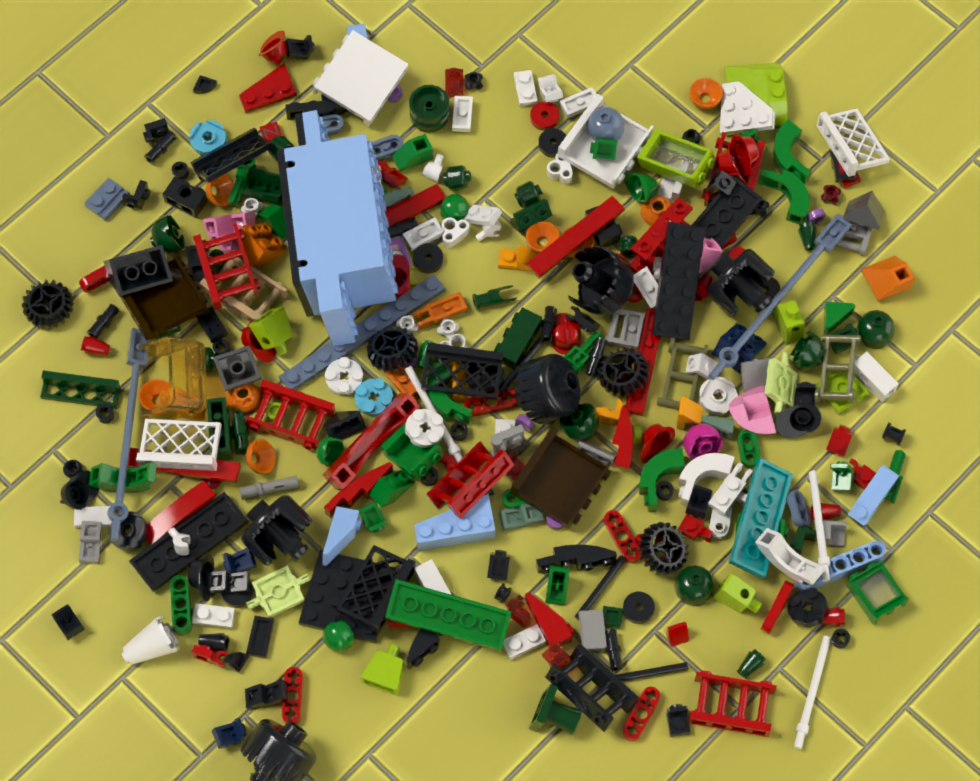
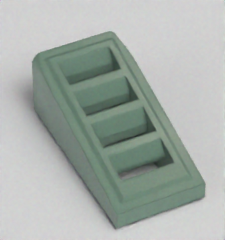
[383,187,413,209]
[694,415,734,439]

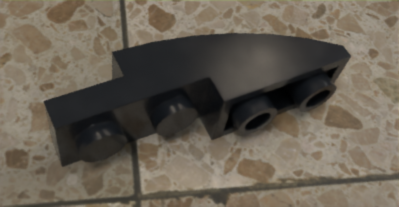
[285,95,348,120]
[536,545,617,574]
[406,629,443,670]

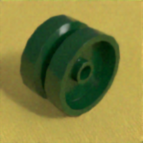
[409,85,449,132]

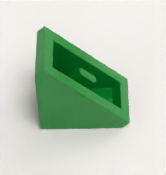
[257,203,287,240]
[823,302,856,335]
[545,565,570,605]

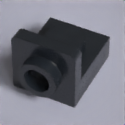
[143,118,169,148]
[705,170,737,196]
[795,382,816,406]
[487,550,511,581]
[666,704,690,737]

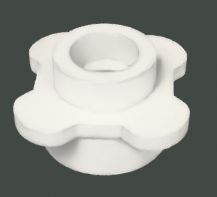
[241,198,263,217]
[396,315,418,332]
[437,318,459,339]

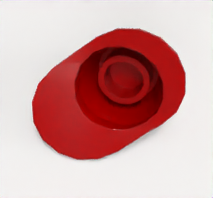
[258,31,287,64]
[731,134,759,177]
[715,144,745,184]
[392,254,411,297]
[551,313,581,355]
[241,319,276,363]
[640,424,675,463]

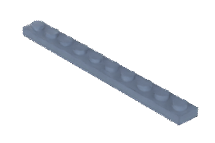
[279,274,445,390]

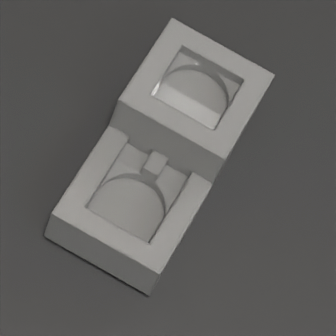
[79,521,102,564]

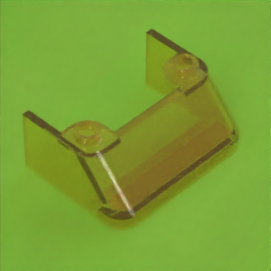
[139,337,207,420]

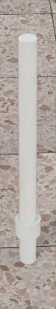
[405,366,463,463]
[809,470,830,582]
[794,636,831,750]

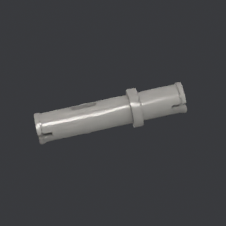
[239,475,299,499]

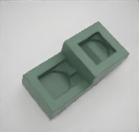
[499,504,544,531]

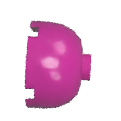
[683,424,723,460]

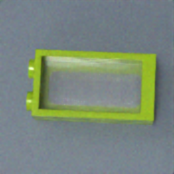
[637,129,715,189]

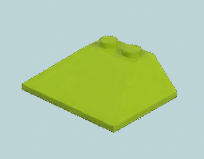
[724,63,788,128]

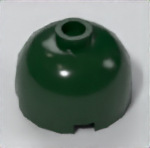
[150,215,185,253]
[856,310,895,349]
[789,331,825,370]
[560,403,599,440]
[675,565,715,606]

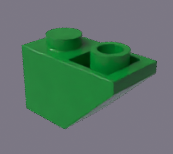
[392,134,433,172]
[369,470,414,507]

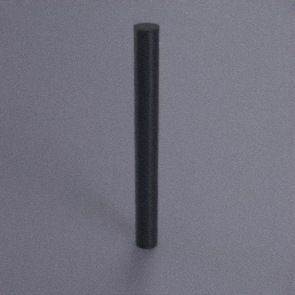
[499,336,544,394]
[574,555,626,621]
[615,662,688,682]

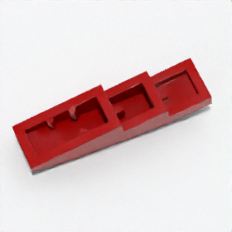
[324,462,393,518]
[146,480,216,544]

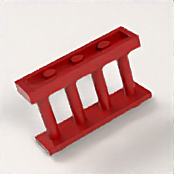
[701,132,766,206]
[630,197,693,274]
[193,223,261,310]
[246,379,335,451]
[426,441,514,519]
[689,670,777,737]

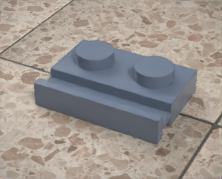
[84,178,130,221]

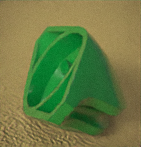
[624,173,658,202]

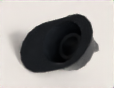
[775,403,821,438]
[60,470,99,510]
[187,554,214,602]

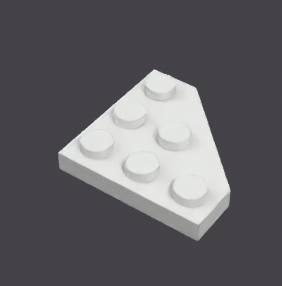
[720,81,775,135]

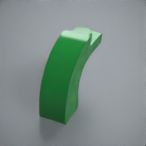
[773,119,811,184]
[760,169,809,225]
[427,361,472,424]
[639,448,685,512]
[89,462,156,493]

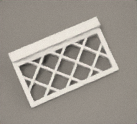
[816,109,890,177]
[136,419,222,471]

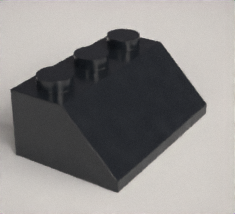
[103,245,173,296]

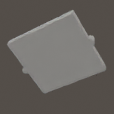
[740,357,772,392]

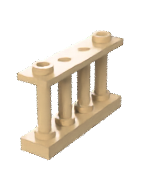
[199,250,288,323]

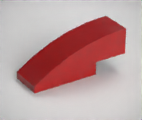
[612,405,634,469]

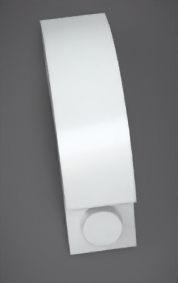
[678,453,735,507]
[755,528,825,585]

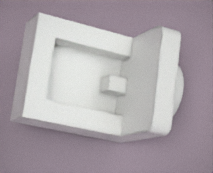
[538,74,563,103]
[685,353,718,380]

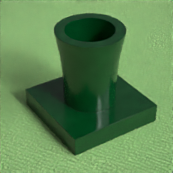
[529,684,582,735]

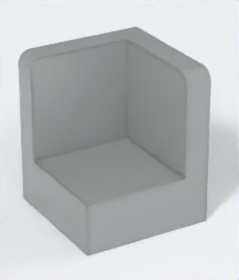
[823,520,847,547]

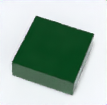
[603,606,623,629]

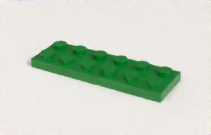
[385,579,511,651]

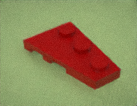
[239,63,297,113]

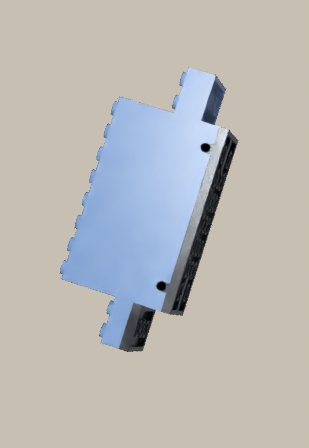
[277,110,398,346]

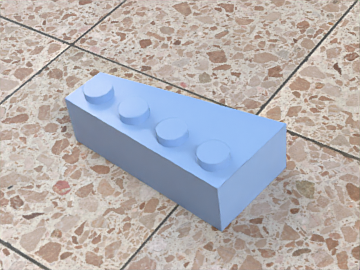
[414,494,495,551]

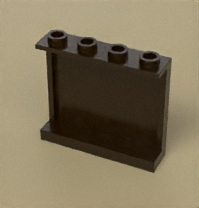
[119,251,208,341]
[510,427,612,529]

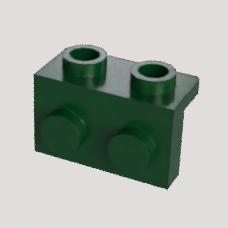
[243,168,282,203]
[510,199,553,231]

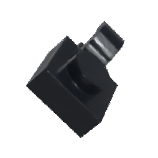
[565,306,600,332]

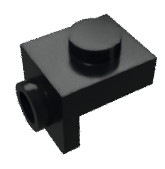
[285,35,315,59]
[122,180,151,209]
[685,485,713,519]
[52,604,85,640]

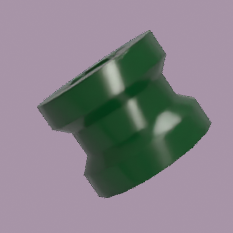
[619,236,637,257]

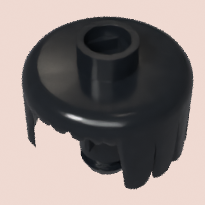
[568,245,634,316]
[707,249,775,317]
[515,354,581,424]
[241,495,312,566]
[241,719,317,781]

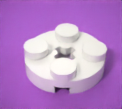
[325,357,363,396]
[699,377,738,416]
[405,409,444,448]

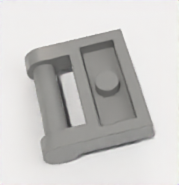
[836,214,872,255]
[605,309,645,350]
[491,424,525,456]

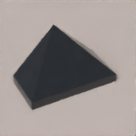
[324,410,366,440]

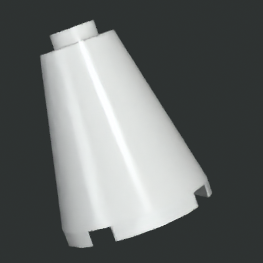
[121,615,180,664]

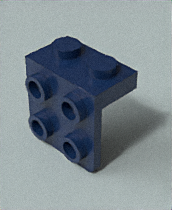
[712,323,767,374]

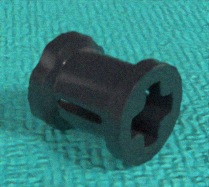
[882,422,906,445]

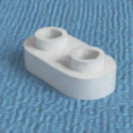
[709,507,732,540]

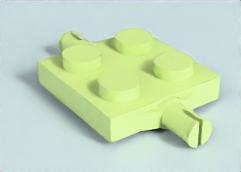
[765,352,797,415]
[246,566,310,618]

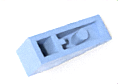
[848,465,900,526]
[323,506,362,566]

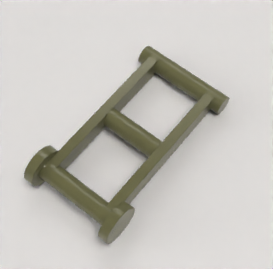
[815,335,861,404]
[657,337,709,409]

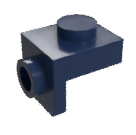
[223,548,257,573]
[212,718,247,749]

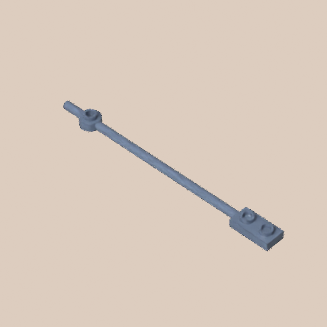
[708,214,852,380]
[107,328,150,541]

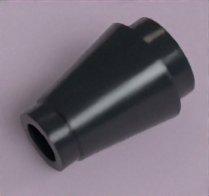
[198,633,229,652]

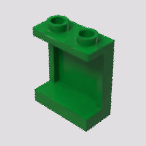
[381,422,443,481]

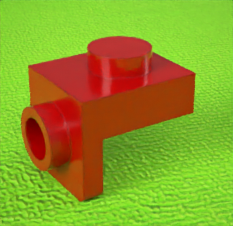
[826,425,853,456]

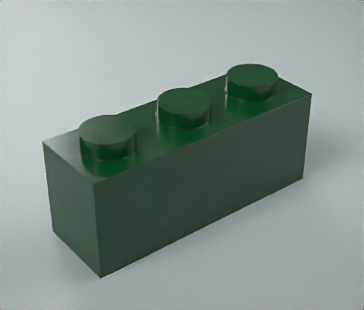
[494,307,542,369]
[206,397,233,460]

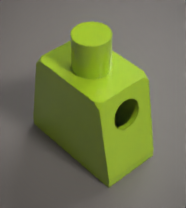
[773,300,805,345]
[248,307,292,356]
[713,573,762,613]
[361,644,404,696]

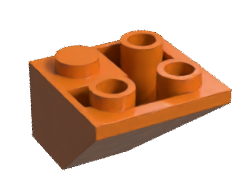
[240,223,288,268]
[861,256,915,301]

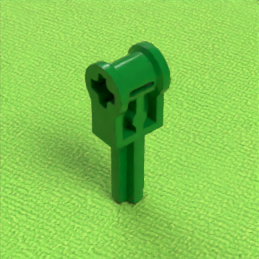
[228,158,257,206]
[564,331,603,375]
[884,450,906,504]

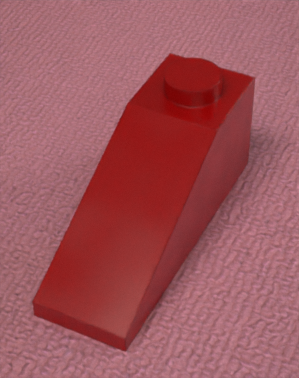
[525,592,574,652]

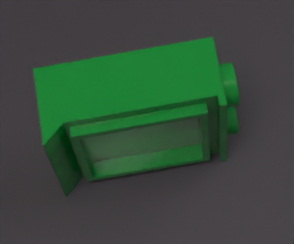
[847,561,909,625]

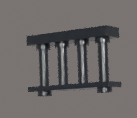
[545,644,639,732]

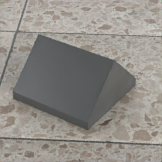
[843,191,885,230]
[213,345,262,392]

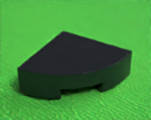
[193,75,217,94]
[223,652,249,673]

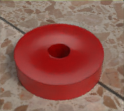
[530,101,559,131]

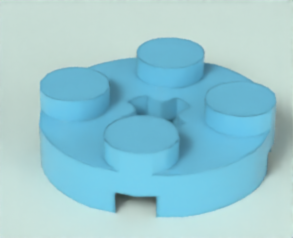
[190,120,227,155]
[355,378,393,417]

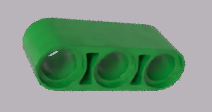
[170,575,192,636]

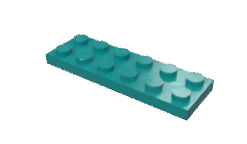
[728,458,793,579]

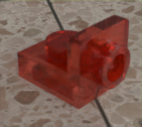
[445,68,464,97]
[505,451,525,483]
[507,595,531,629]
[542,643,570,669]

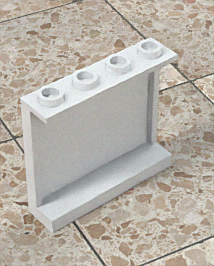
[312,30,408,127]
[557,94,654,189]

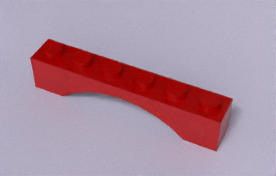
[323,393,420,489]

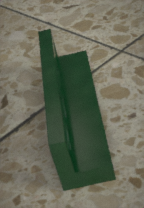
[40,370,121,409]

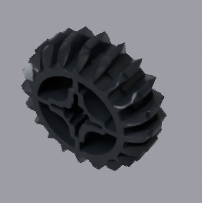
[22,279,74,329]
[367,326,418,373]
[598,347,649,398]
[637,522,689,575]

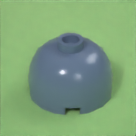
[588,107,625,141]

